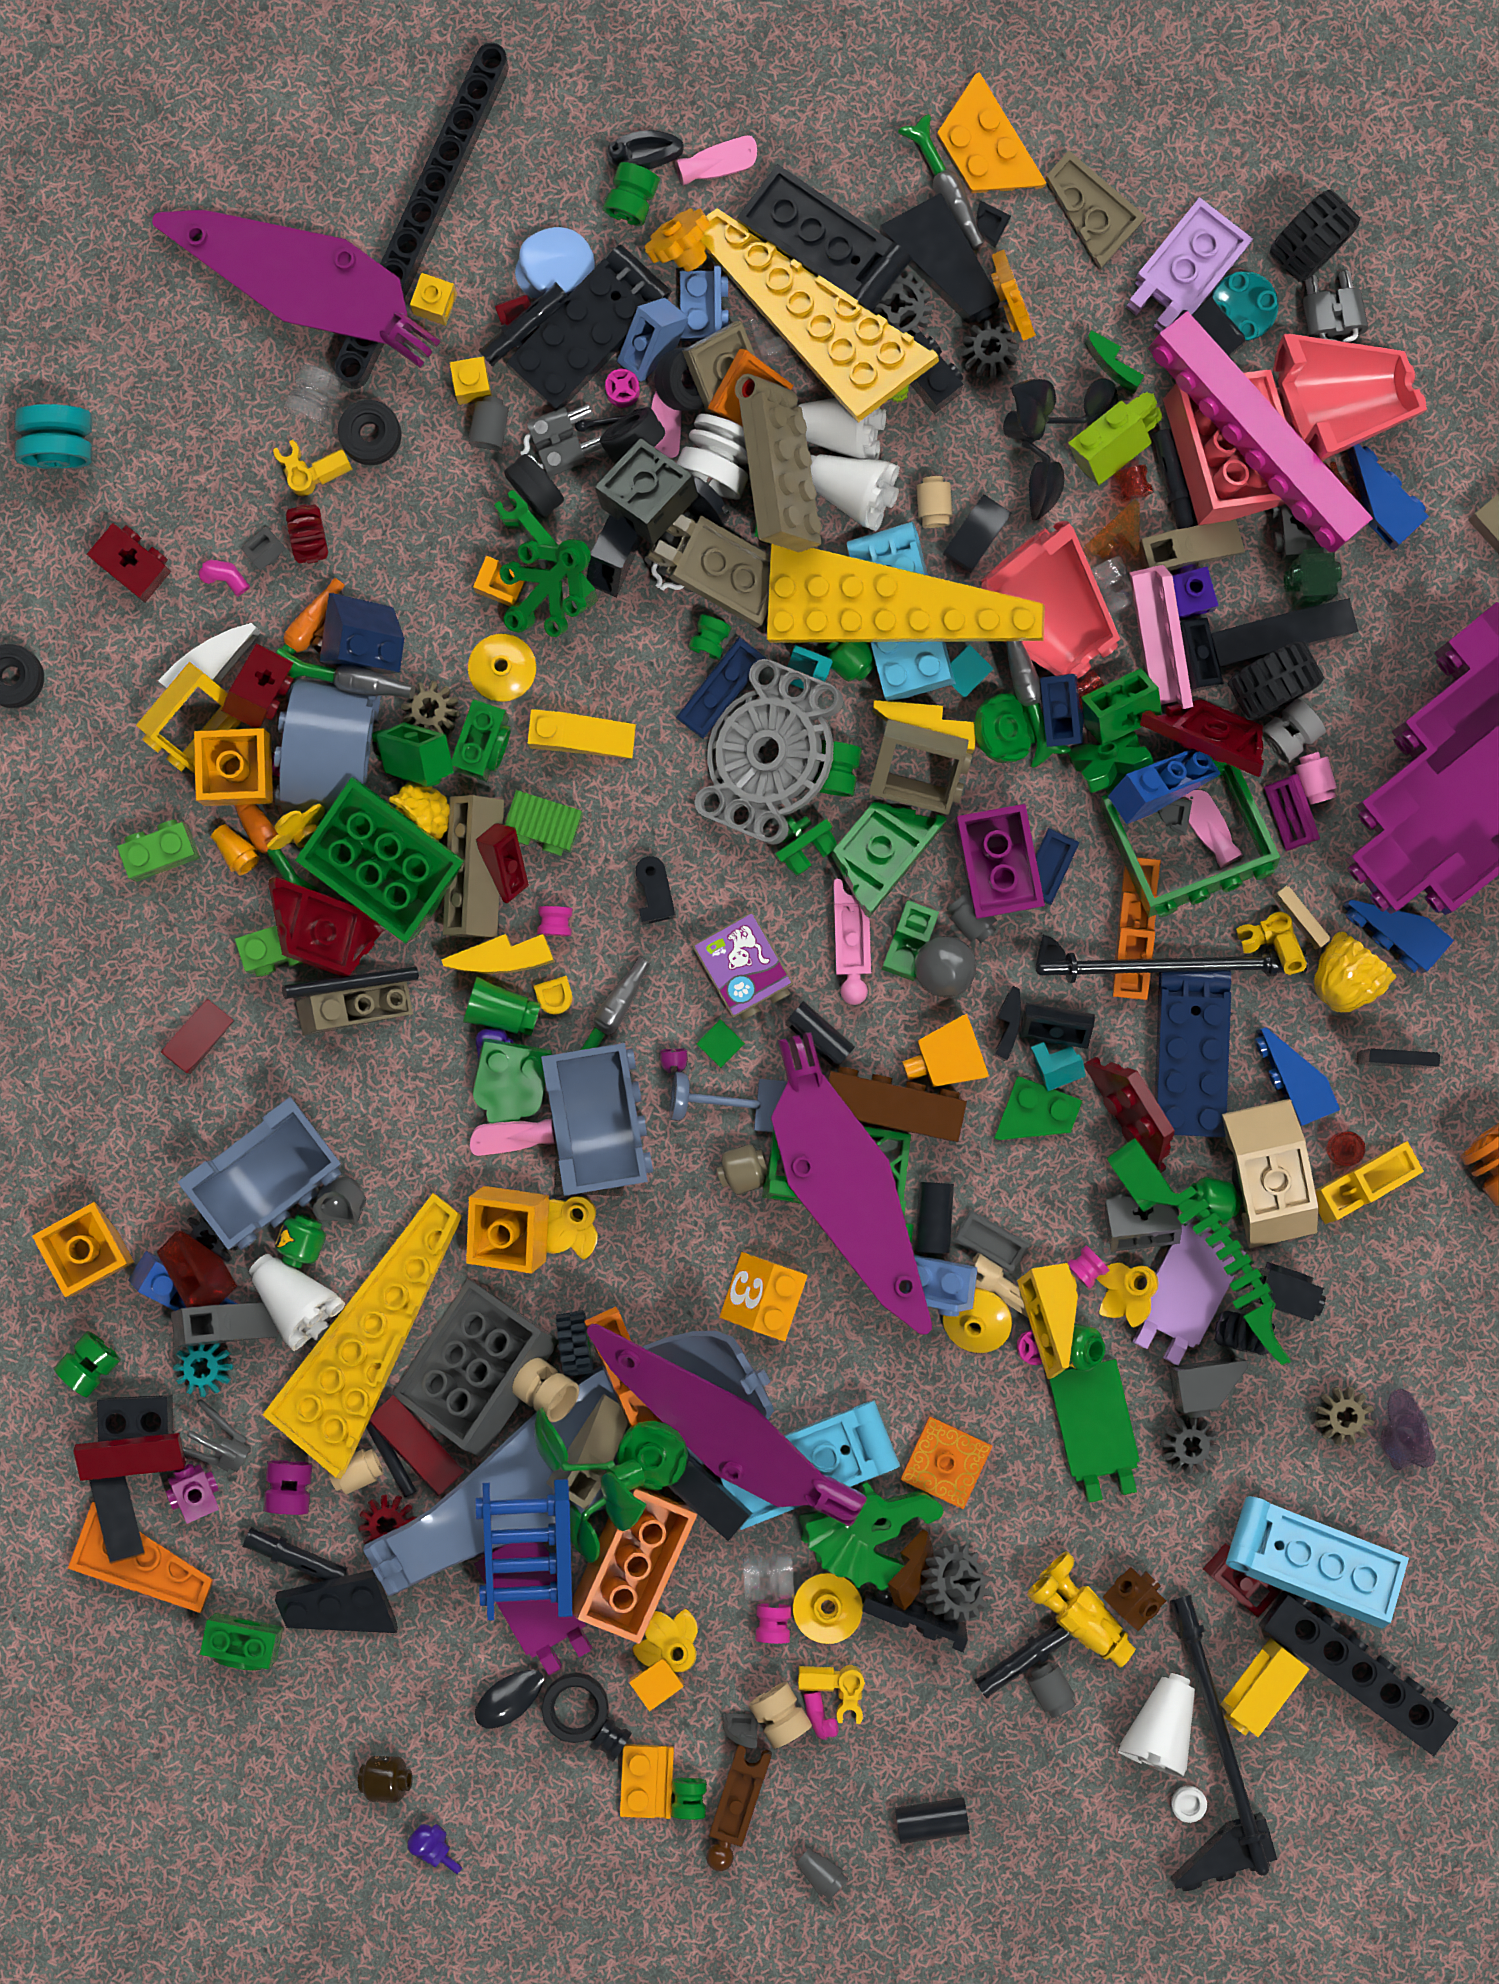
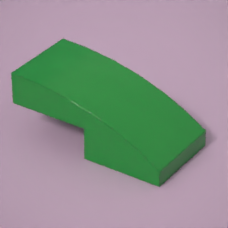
[1085,330,1145,394]
[881,900,939,981]

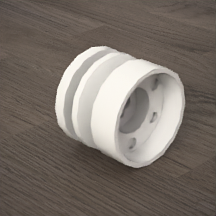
[677,414,749,500]

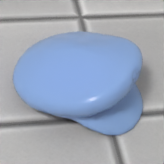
[515,227,595,299]

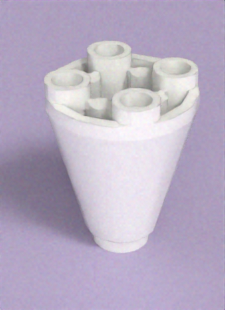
[799,398,886,460]
[810,454,900,531]
[249,1254,345,1351]

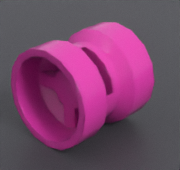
[755,1603,791,1644]

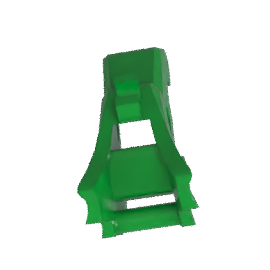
[798,1481,944,1591]

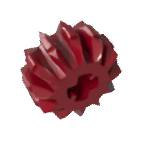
[286,504,328,564]
[358,1494,417,1544]

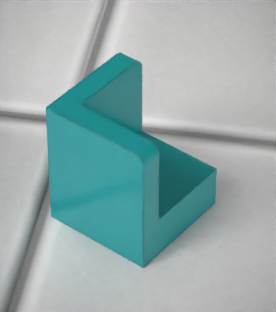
[950,644,994,697]
[787,645,833,689]
[1031,1042,1086,1092]

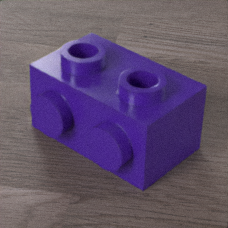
[1172,564,1219,621]

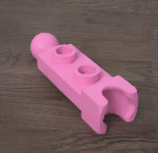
[833,879,871,1005]

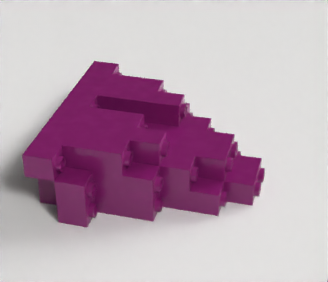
[1345,602,1499,915]

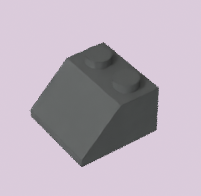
[1169,1357,1248,1418]

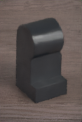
[636,856,676,925]

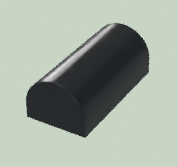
[1180,617,1224,692]
[786,1001,855,1068]
[1020,1002,1095,1049]
[915,1182,954,1253]
[895,1797,970,1844]

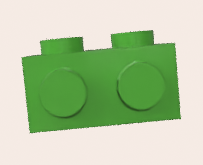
[117,819,200,882]
[235,926,303,977]

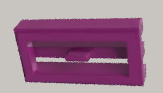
[1264,774,1320,851]

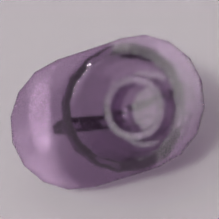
[1380,1389,1436,1470]

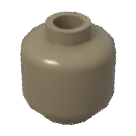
[717,1144,768,1195]

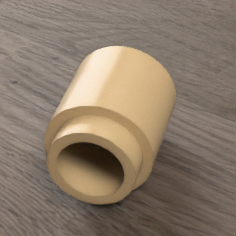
[916,476,953,528]
[329,1448,384,1495]

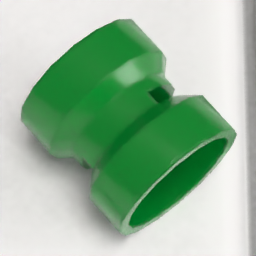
[688,615,732,660]
[671,1778,707,1820]

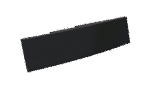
[1211,598,1359,667]

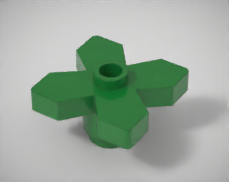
[1068,731,1154,794]

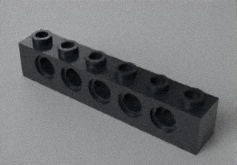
[1258,1591,1459,1756]

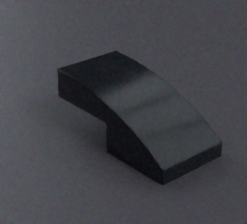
[943,494,1012,573]
[993,986,1021,1061]

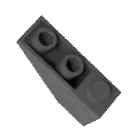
[171,1303,278,1348]

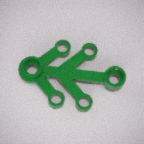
[500,539,591,637]

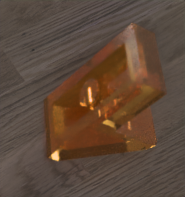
[1083,499,1140,561]

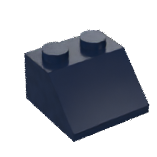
[320,593,405,675]

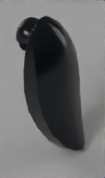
[607,130,684,170]
[475,1670,544,1729]

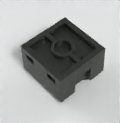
[595,438,698,545]

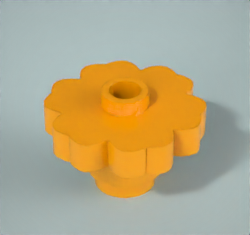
[644,208,710,272]

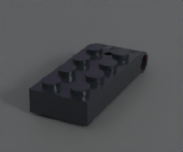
[736,164,912,312]
[506,244,672,411]

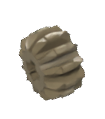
[401,681,460,734]
[1314,1386,1374,1446]

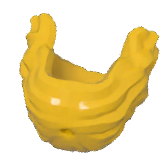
[389,781,450,841]
[1314,932,1396,1012]

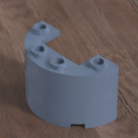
[274,679,381,819]
[541,1043,653,1196]
[178,1097,342,1250]

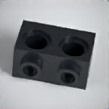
[97,1395,174,1442]

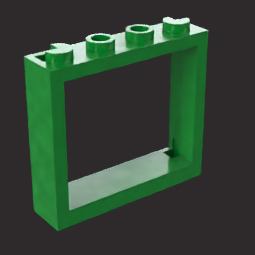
[1100,757,1280,918]

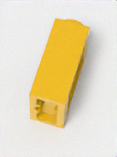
[136,662,242,774]
[1220,1637,1310,1737]

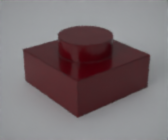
[495,293,540,328]

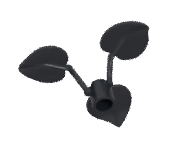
[1003,378,1118,520]

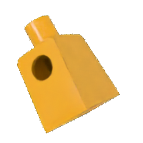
[902,1014,989,1087]

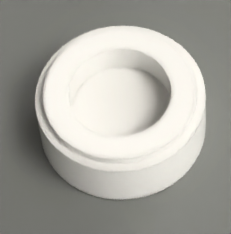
[1171,1786,1207,1823]

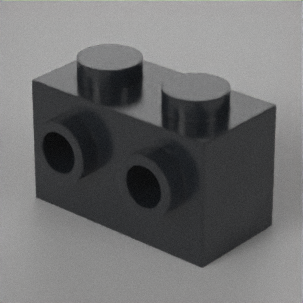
[910,331,964,415]

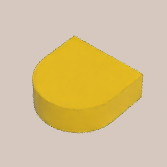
[534,976,573,1015]

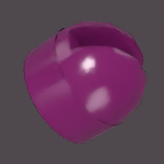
[660,1048,688,1074]

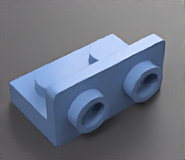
[680,266,728,341]
[901,1255,977,1316]

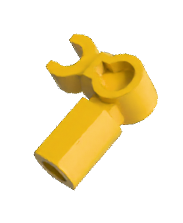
[273,440,353,497]
[1236,912,1307,975]
[798,1665,865,1724]

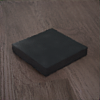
[1357,1048,1440,1069]

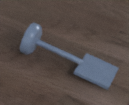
[669,1072,787,1132]

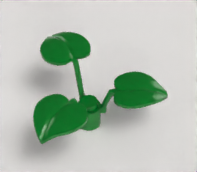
[534,1407,646,1563]

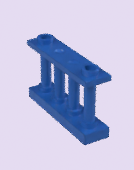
[476,1479,572,1621]

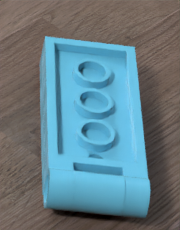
[847,521,956,702]
[720,1400,900,1530]
[1226,1496,1409,1629]

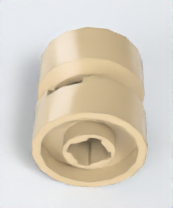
[512,1358,579,1422]
[749,1681,812,1749]

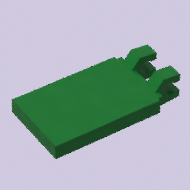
[494,489,598,609]
[1049,1359,1140,1503]

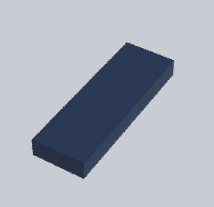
[676,637,766,739]

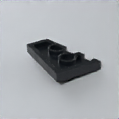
[275,1570,398,1633]
[862,1589,968,1653]

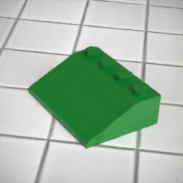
[295,777,464,944]

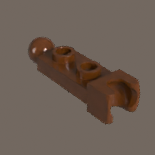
[706,1744,772,1871]

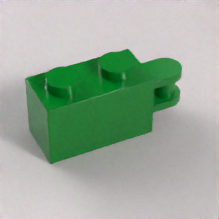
[372,722,454,787]

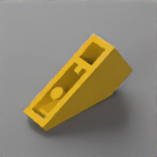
[527,709,636,759]
[1017,1263,1078,1379]

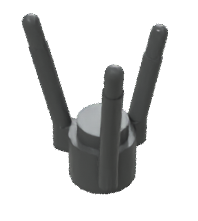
[183,1399,251,1472]

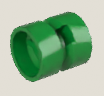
[602,162,660,226]
[812,740,862,797]
[54,1331,121,1398]

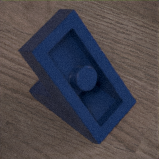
[1040,674,1084,747]

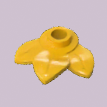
[267,804,325,850]
[547,1195,598,1260]
[1096,1263,1159,1328]
[632,1609,698,1672]

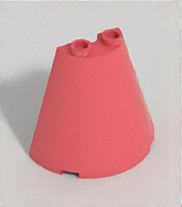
[1273,334,1427,461]
[981,521,1120,679]

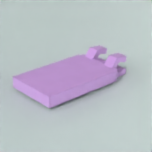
[1126,197,1253,333]
[1132,1223,1246,1365]

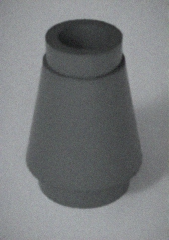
[796,1848,848,1900]

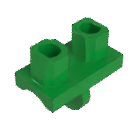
[775,815,837,877]

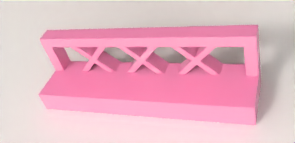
[1129,565,1193,709]

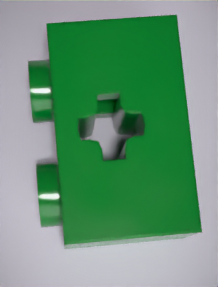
[1081,668,1162,745]

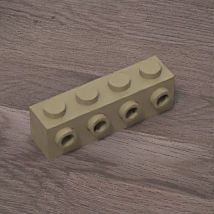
[443,795,504,938]

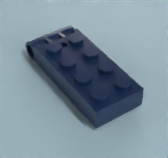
[1155,970,1231,1137]

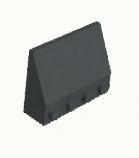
[391,1278,559,1457]

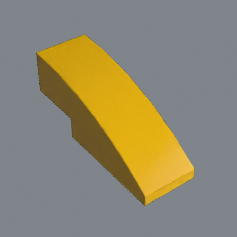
[872,700,975,754]
[441,934,555,974]
[1315,1141,1424,1224]

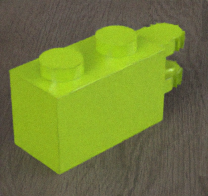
[1068,392,1163,486]

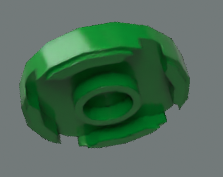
[974,694,1036,763]
[617,1421,688,1490]

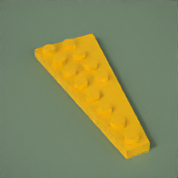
[701,208,939,423]
[767,544,1045,643]
[262,1193,463,1479]

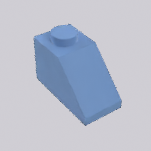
[617,298,689,382]

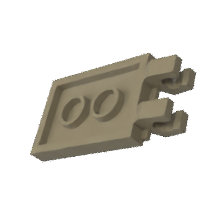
[646,514,771,628]

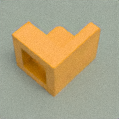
[473,556,525,607]
[629,1658,684,1712]

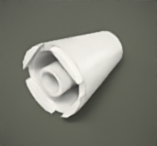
[1118,1673,1195,1777]

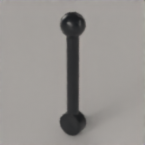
[575,409,638,432]

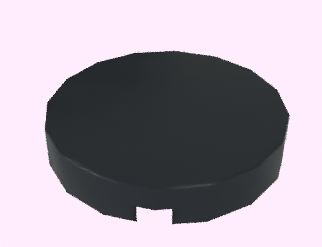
[687,476,730,527]

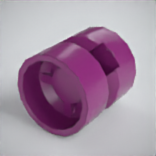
[263,1460,313,1515]

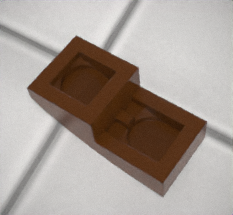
[888,1529,934,1611]

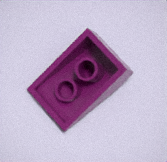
[954,804,1045,919]

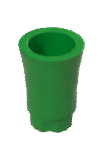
[463,976,541,1036]

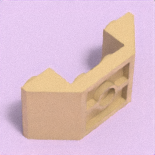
[1222,1099,1318,1248]

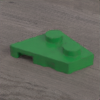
[994,1076,1083,1140]

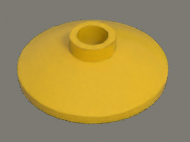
[468,634,536,702]
[943,1288,1012,1353]
[793,1573,863,1644]

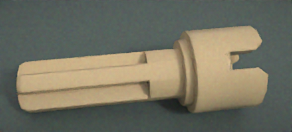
[972,1253,1028,1318]

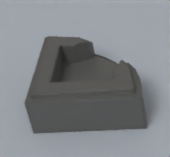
[1158,799,1192,836]
[723,1713,758,1749]

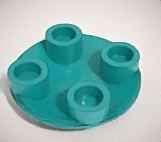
[1211,271,1279,341]

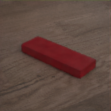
[369,1395,464,1496]
[73,1433,186,1481]

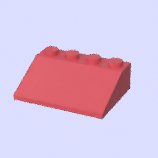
[1163,369,1286,525]

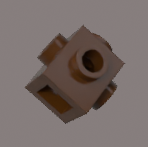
[1102,1567,1167,1631]

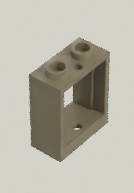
[869,719,972,815]

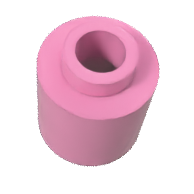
[1294,752,1337,805]

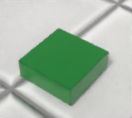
[696,1019,745,1068]

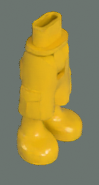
[1027,1551,1136,1668]

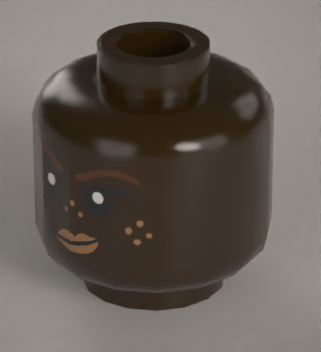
[358,1756,413,1803]

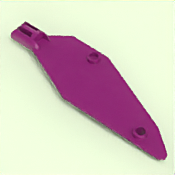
[152,210,440,368]
[771,1032,932,1335]
[587,1324,867,1526]

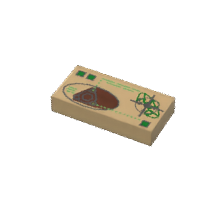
[1272,886,1330,950]

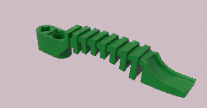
[1106,1138,1292,1366]

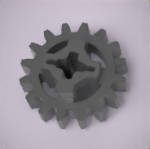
[872,272,932,337]
[921,1544,991,1623]

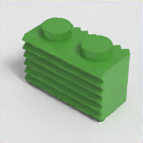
[505,790,583,856]

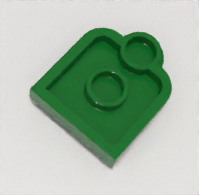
[472,1038,552,1123]

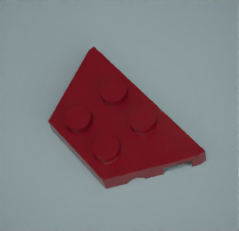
[1140,699,1264,777]
[268,877,386,977]
[1084,1057,1175,1173]

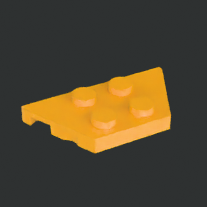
[937,72,1046,193]
[991,249,1036,341]

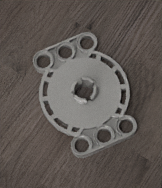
[695,659,843,845]

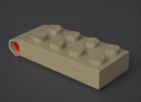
[735,374,822,552]

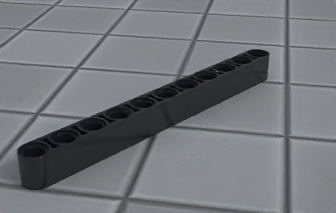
[335,42,509,389]

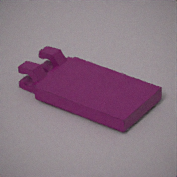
[474,1542,593,1675]

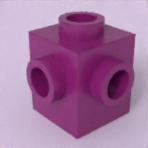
[165,1464,219,1524]

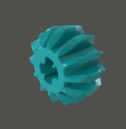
[173,1343,234,1397]

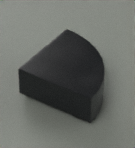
[977,201,1011,248]
[1035,934,1066,976]

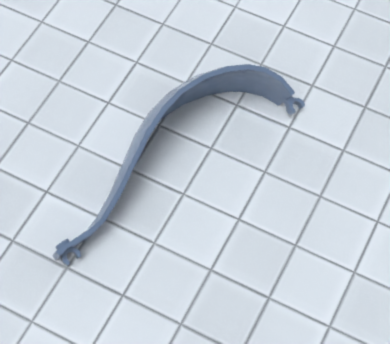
[363,1331,774,1596]

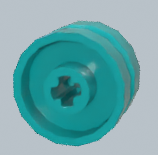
[14,404,92,469]

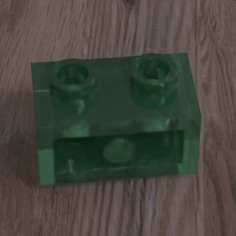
[1283,548,1342,607]

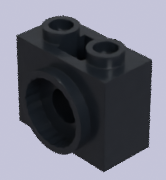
[1253,1262,1326,1321]

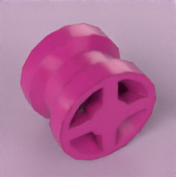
[605,369,640,408]
[537,906,573,937]
[1067,1245,1110,1290]
[1016,1330,1043,1365]

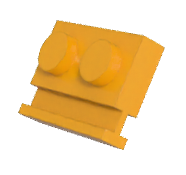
[620,1744,674,1819]

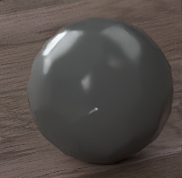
[915,936,977,998]

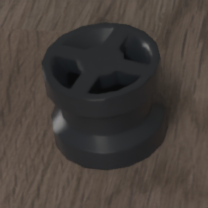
[589,1717,632,1762]

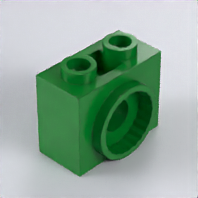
[451,699,511,782]
[199,1613,284,1671]

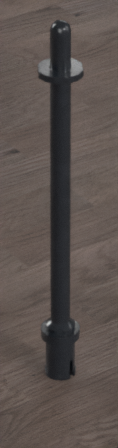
[1036,949,1308,983]
[1170,1595,1269,1876]

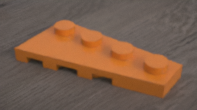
[68,1501,214,1613]

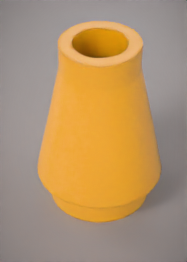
[211,824,260,876]

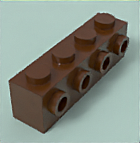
[828,1066,967,1142]

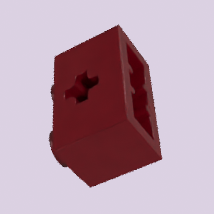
[86,523,171,603]
[221,643,294,728]

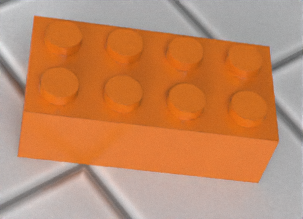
[572,1487,698,1644]

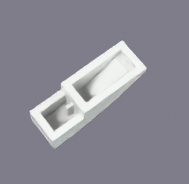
[158,623,261,703]

